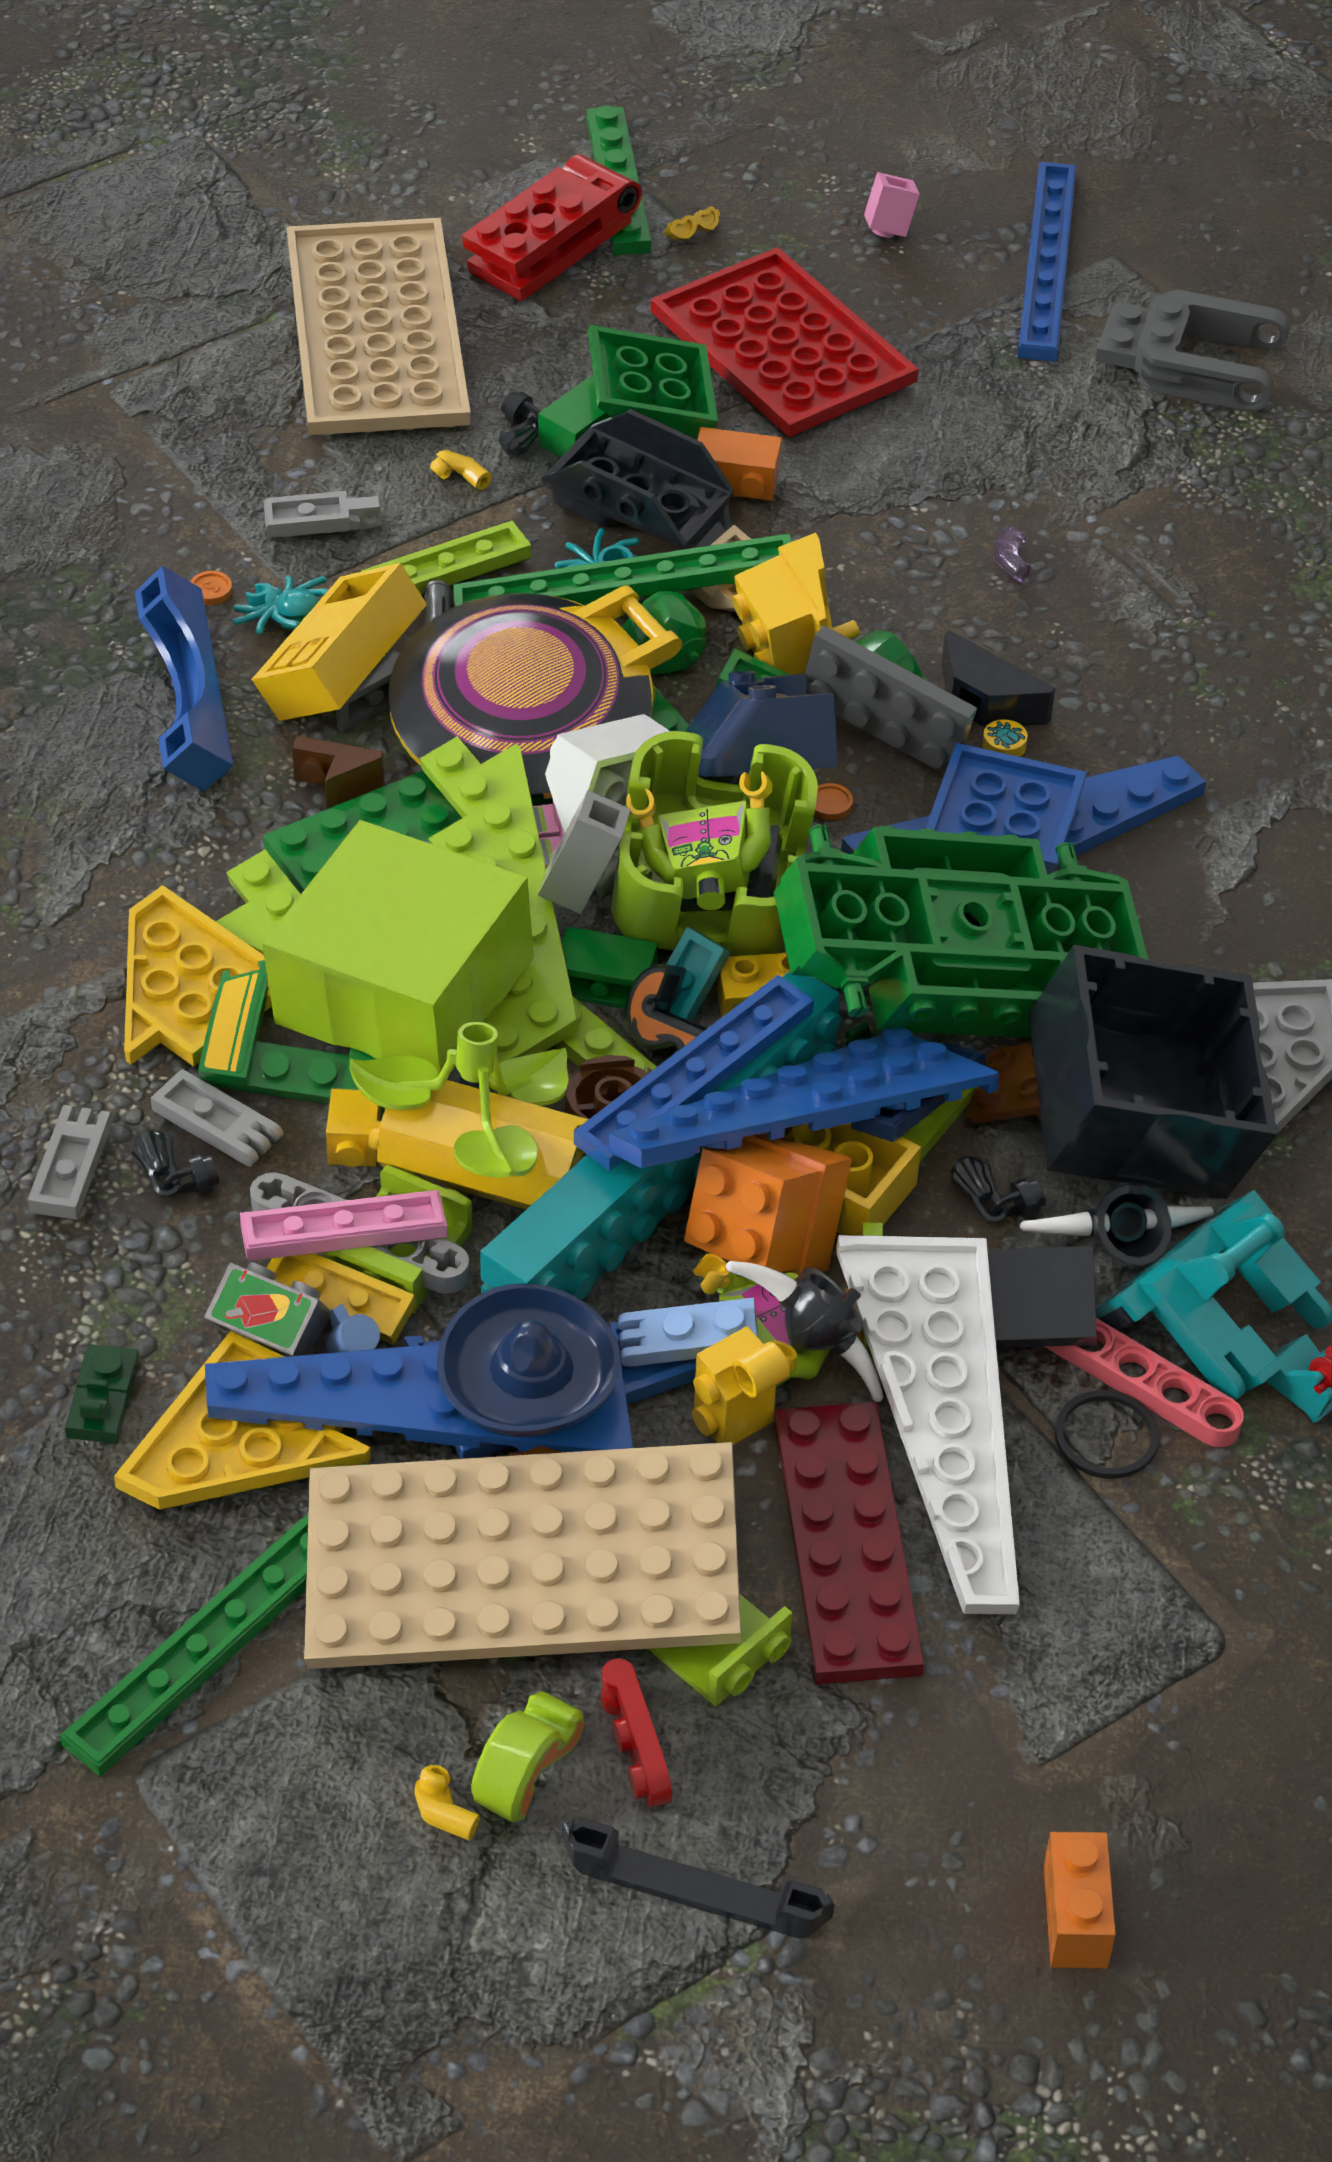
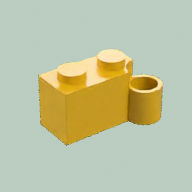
[692,1326,791,1445]

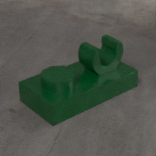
[65,1344,140,1444]

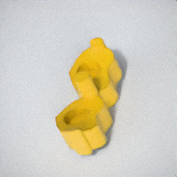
[663,206,720,241]

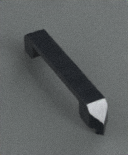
[562,1819,835,1939]

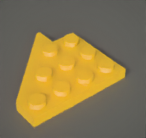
[124,885,272,1067]
[114,1331,371,1510]

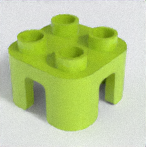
[611,731,818,957]

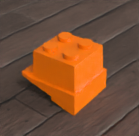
[684,1134,852,1275]

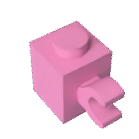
[864,172,920,238]

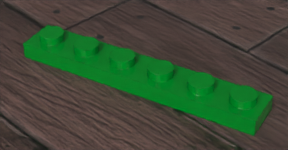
[586,106,651,255]

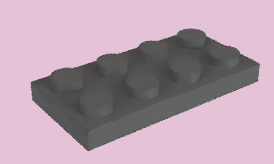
[805,625,977,775]

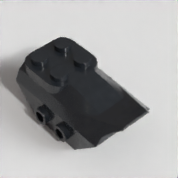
[541,409,734,549]

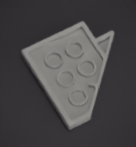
[1253,979,1332,1133]

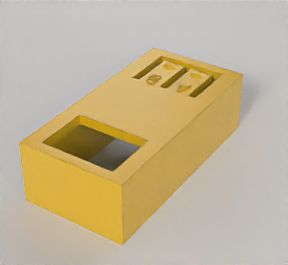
[251,563,427,721]

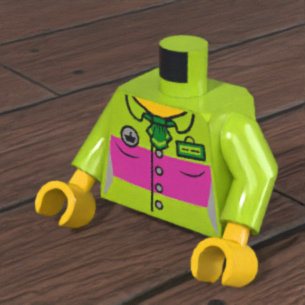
[626,772,773,910]
[693,1253,830,1388]

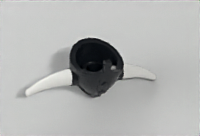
[1020,1182,1214,1266]
[726,1261,883,1402]

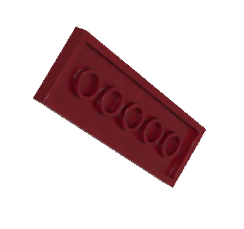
[774,1402,924,1685]

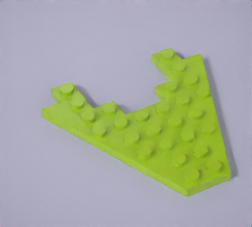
[215,736,579,1063]

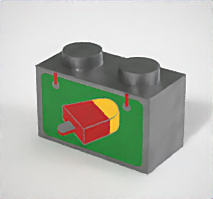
[204,1262,330,1357]

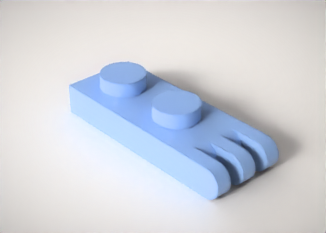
[618,1298,758,1366]

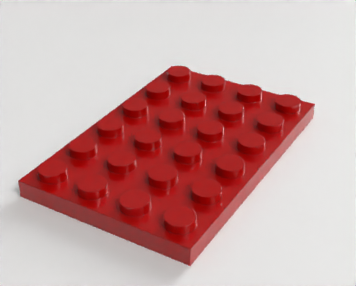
[650,247,919,437]

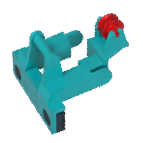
[1096,1190,1332,1423]

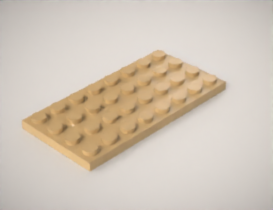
[287,218,471,435]
[304,1442,742,1669]

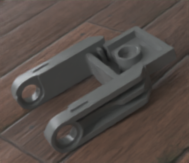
[1096,289,1291,411]

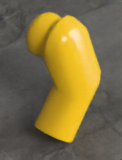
[430,450,492,490]
[414,1765,480,1841]

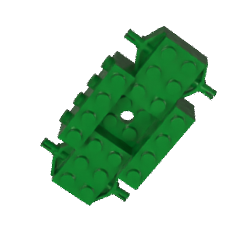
[774,824,1148,1038]

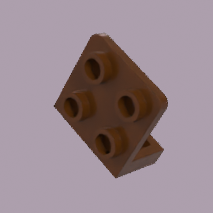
[966,1043,1041,1124]

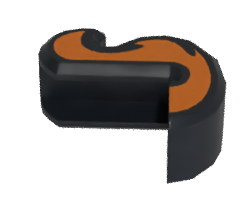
[624,964,708,1052]

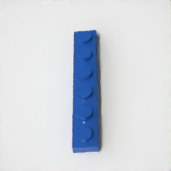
[574,975,814,1171]

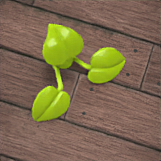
[350,1022,569,1178]

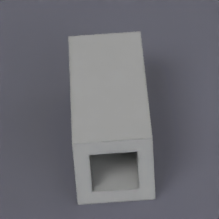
[538,790,631,914]

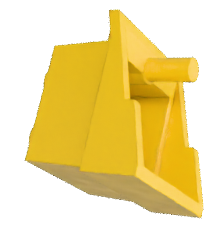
[732,533,860,675]

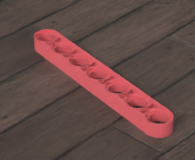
[1044,1318,1244,1447]

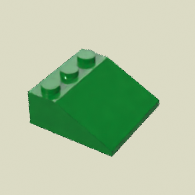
[588,325,718,440]

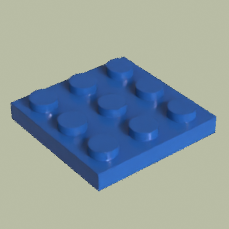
[926,743,1087,875]

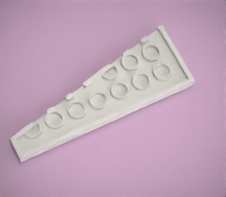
[836,1235,1020,1614]

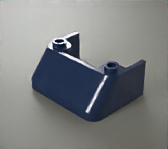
[685,671,838,777]

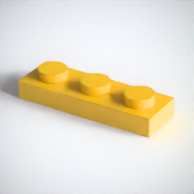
[267,1253,417,1345]

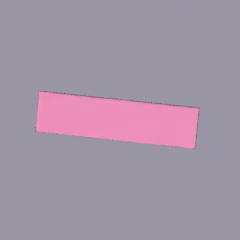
[240,1190,447,1261]

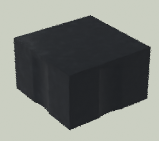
[1028,945,1277,1199]

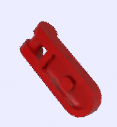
[601,1658,672,1808]

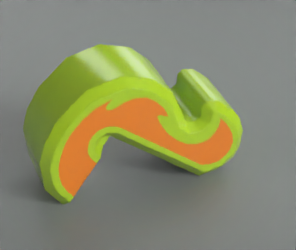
[471,1691,585,1822]

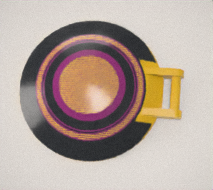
[389,585,682,799]

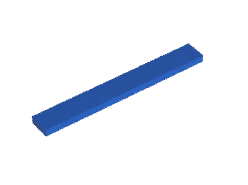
[1017,162,1077,362]

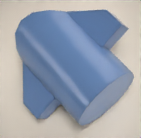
[325,1304,380,1353]

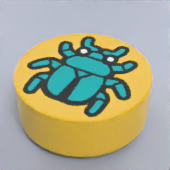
[982,720,1028,757]

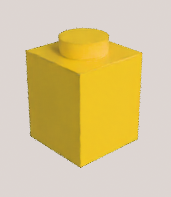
[326,1089,382,1167]

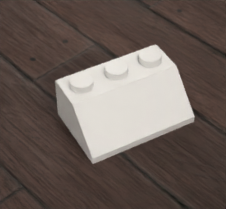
[545,714,670,833]

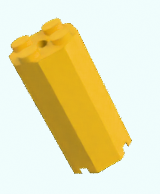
[368,1080,589,1210]

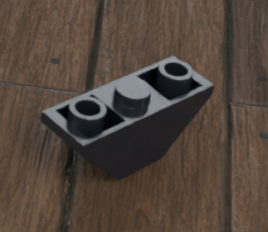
[941,630,1055,728]

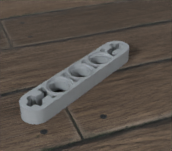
[250,1172,470,1294]

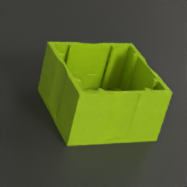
[262,820,534,1076]

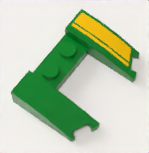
[198,960,386,1113]

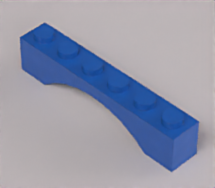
[135,565,233,791]

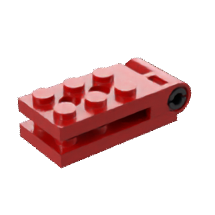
[461,154,642,302]

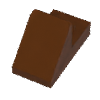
[292,736,385,809]

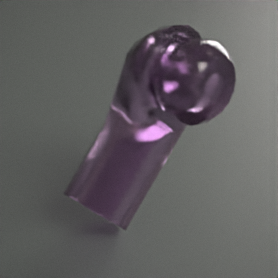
[993,526,1031,581]

